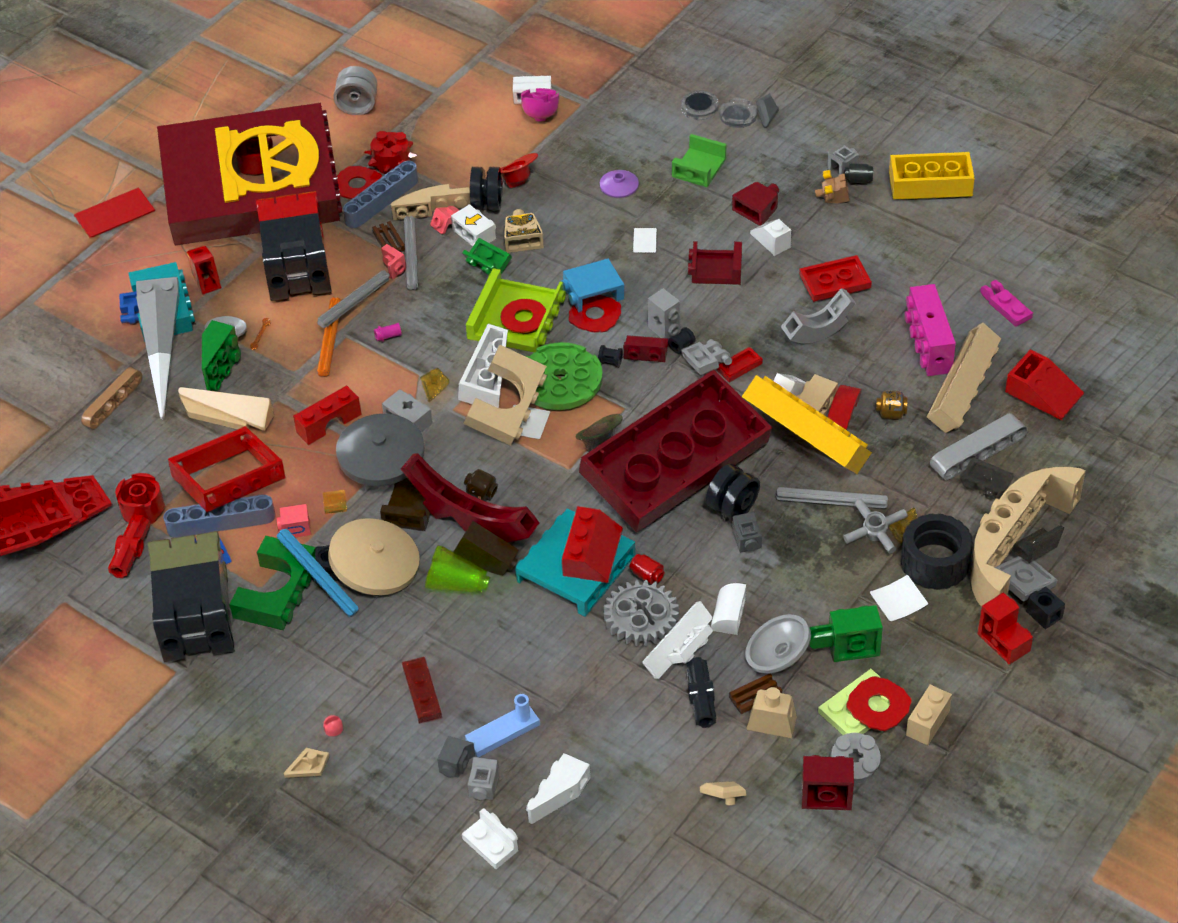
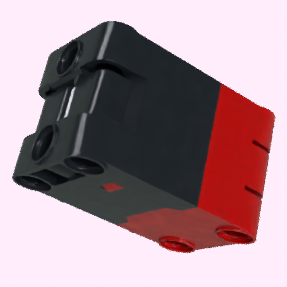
[256,191,332,301]

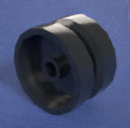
[470,167,503,210]
[706,464,760,521]

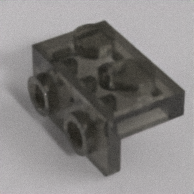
[959,457,1014,499]

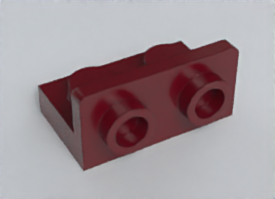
[623,335,668,362]

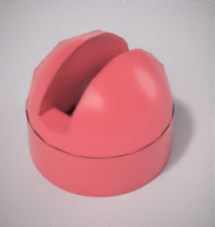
[323,715,343,736]

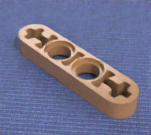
[81,367,142,429]

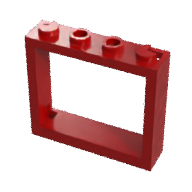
[168,426,286,512]

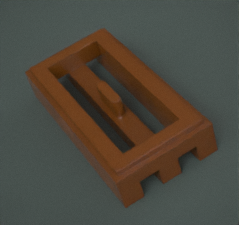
[372,221,405,252]
[729,673,783,714]

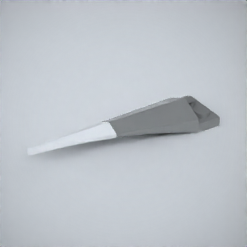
[136,277,180,420]

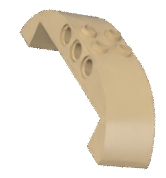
[970,467,1085,607]

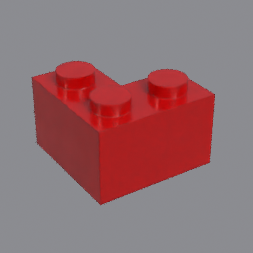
[978,592,1033,665]

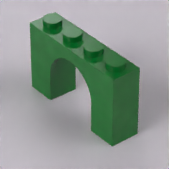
[229,535,316,631]

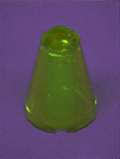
[425,545,490,593]

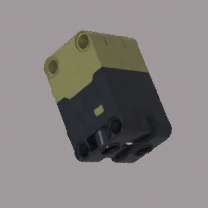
[148,531,234,663]

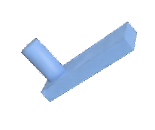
[465,694,540,757]

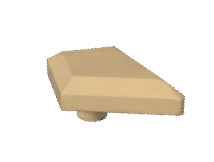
[284,748,329,778]
[700,782,746,805]

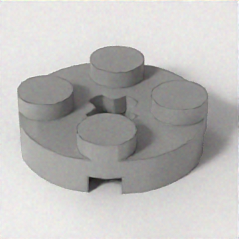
[830,733,881,782]

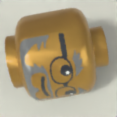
[876,391,908,419]

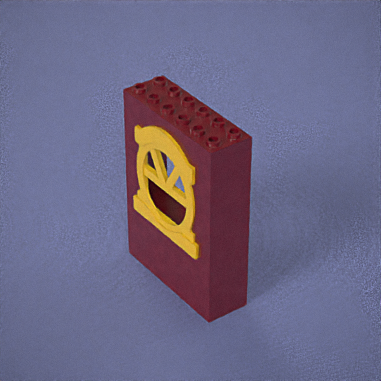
[157,103,343,246]

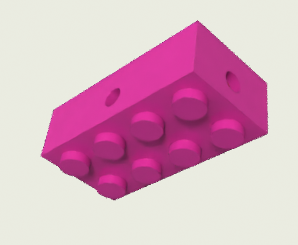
[905,284,956,376]

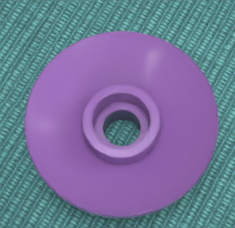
[600,170,639,198]

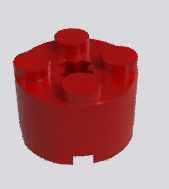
[235,137,276,174]
[115,473,165,524]

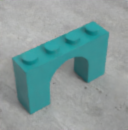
[128,262,195,342]

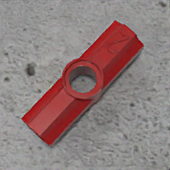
[108,514,151,579]

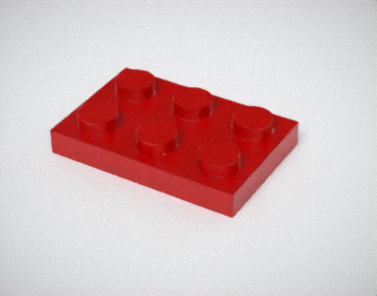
[799,255,872,302]

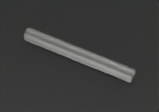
[404,216,418,290]
[317,270,390,328]
[776,487,888,509]

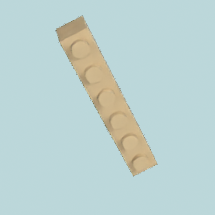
[927,323,1001,433]

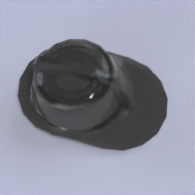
[575,414,623,452]

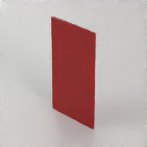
[74,187,155,238]

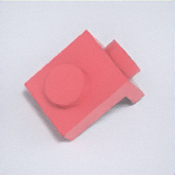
[430,206,459,234]

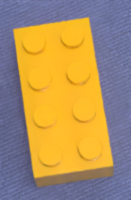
[889,152,975,199]

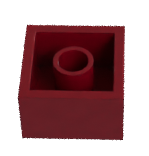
[802,755,854,810]

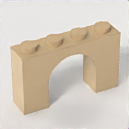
[463,345,547,446]

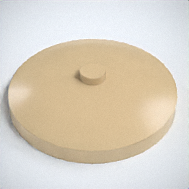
[328,518,420,595]

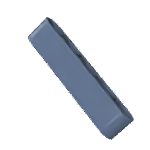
[343,161,418,228]
[163,495,275,538]

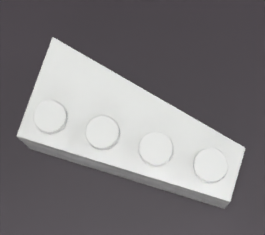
[458,324,508,408]

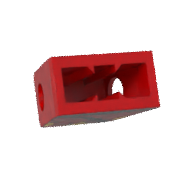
[187,246,221,295]

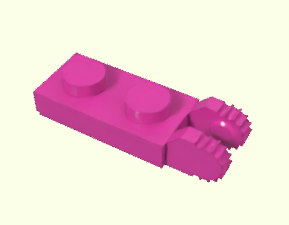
[980,280,1033,327]

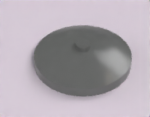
[336,414,425,486]

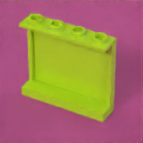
[466,268,566,353]

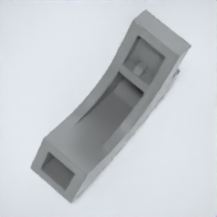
[781,288,856,343]

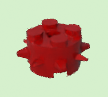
[364,131,417,174]

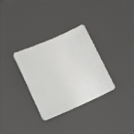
[870,575,928,621]

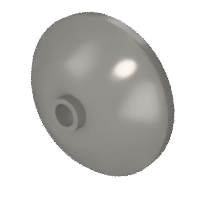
[745,614,811,673]

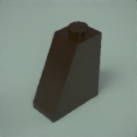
[449,521,519,576]

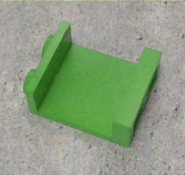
[672,134,727,187]

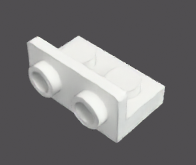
[462,808,518,869]

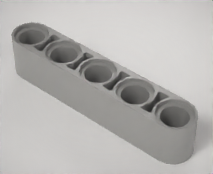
[930,413,1028,480]

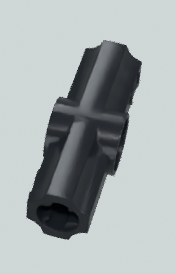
[687,657,716,728]

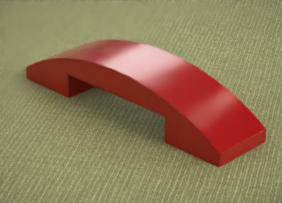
[828,385,862,430]

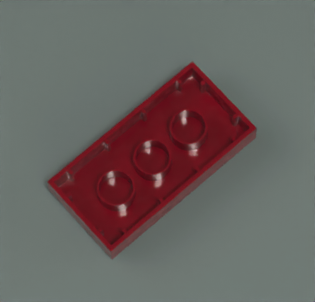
[579,369,772,533]

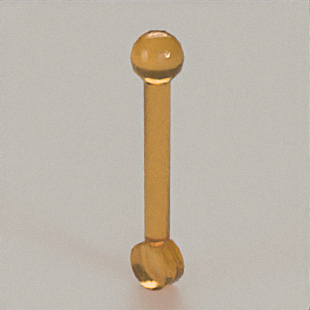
[250,318,271,350]

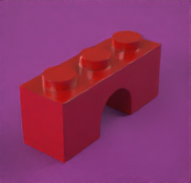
[293,385,362,445]

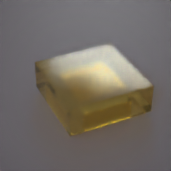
[323,490,347,514]

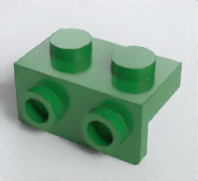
[462,238,512,275]

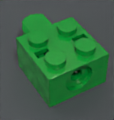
[809,605,883,662]

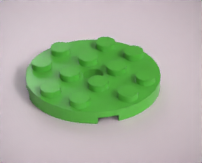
[526,342,603,410]

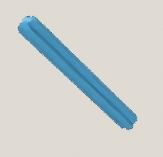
[277,529,359,617]

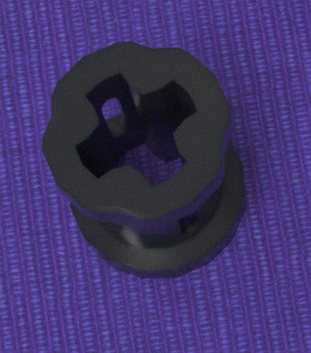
[668,327,696,354]
[598,345,623,367]

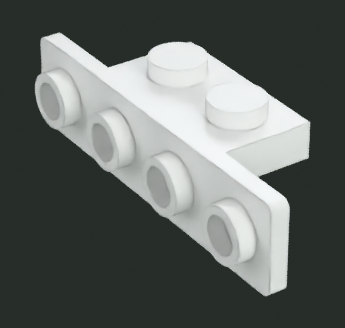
[643,601,713,679]

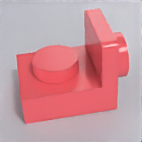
[381,244,406,279]

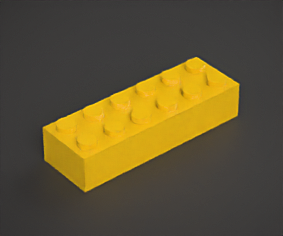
[742,375,872,474]

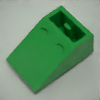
[202,320,241,392]

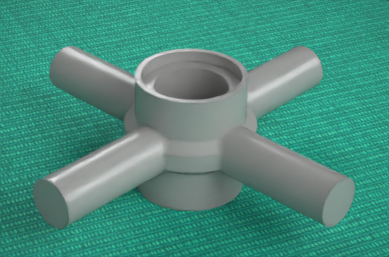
[843,499,908,554]

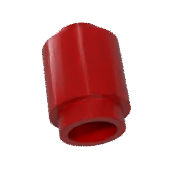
[629,554,665,585]

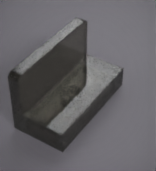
[1012,525,1065,563]

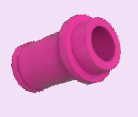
[374,323,402,342]

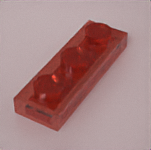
[402,657,442,723]

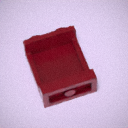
[688,241,742,285]

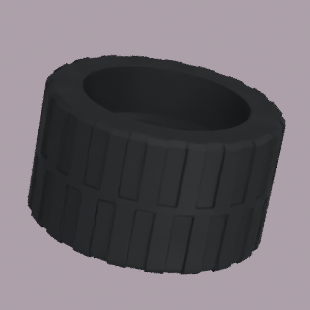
[901,513,973,590]

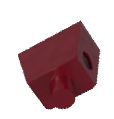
[732,182,779,226]

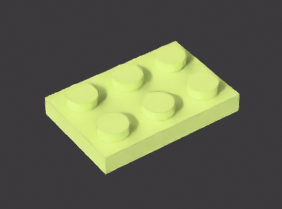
[818,669,890,735]

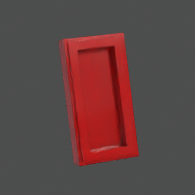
[716,347,763,383]

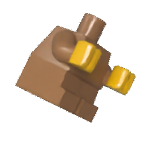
[815,170,850,204]

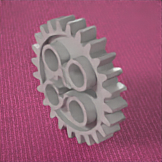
[604,580,679,646]

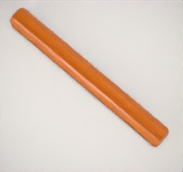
[317,297,341,377]

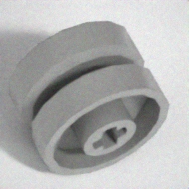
[333,66,378,115]

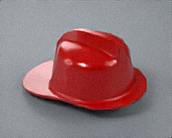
[501,153,538,188]

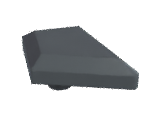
[756,93,779,128]

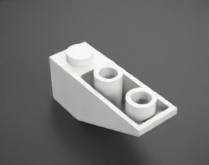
[526,753,590,824]

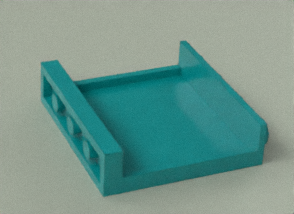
[515,508,636,617]

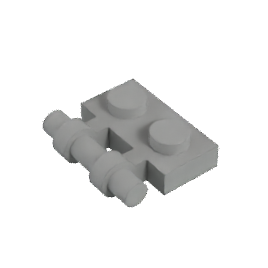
[681,339,732,375]

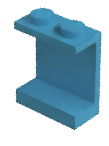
[561,258,624,312]

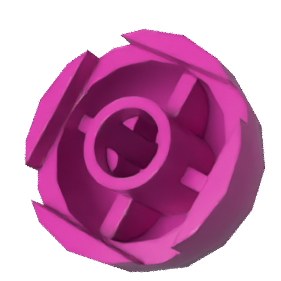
[521,88,559,121]

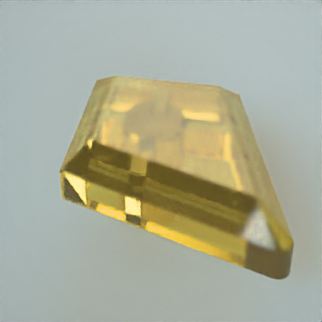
[420,368,450,402]
[889,507,917,544]

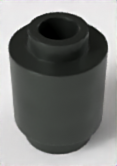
[845,163,873,183]

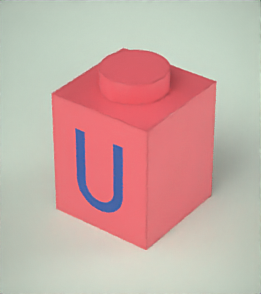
[277,504,311,537]

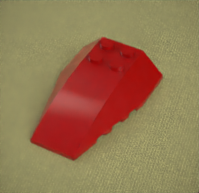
[0,475,112,556]

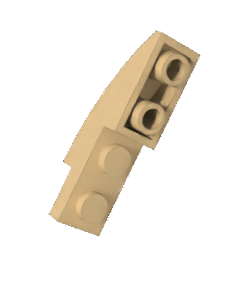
[391,184,471,220]

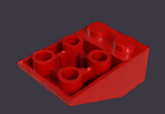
[1005,349,1084,420]

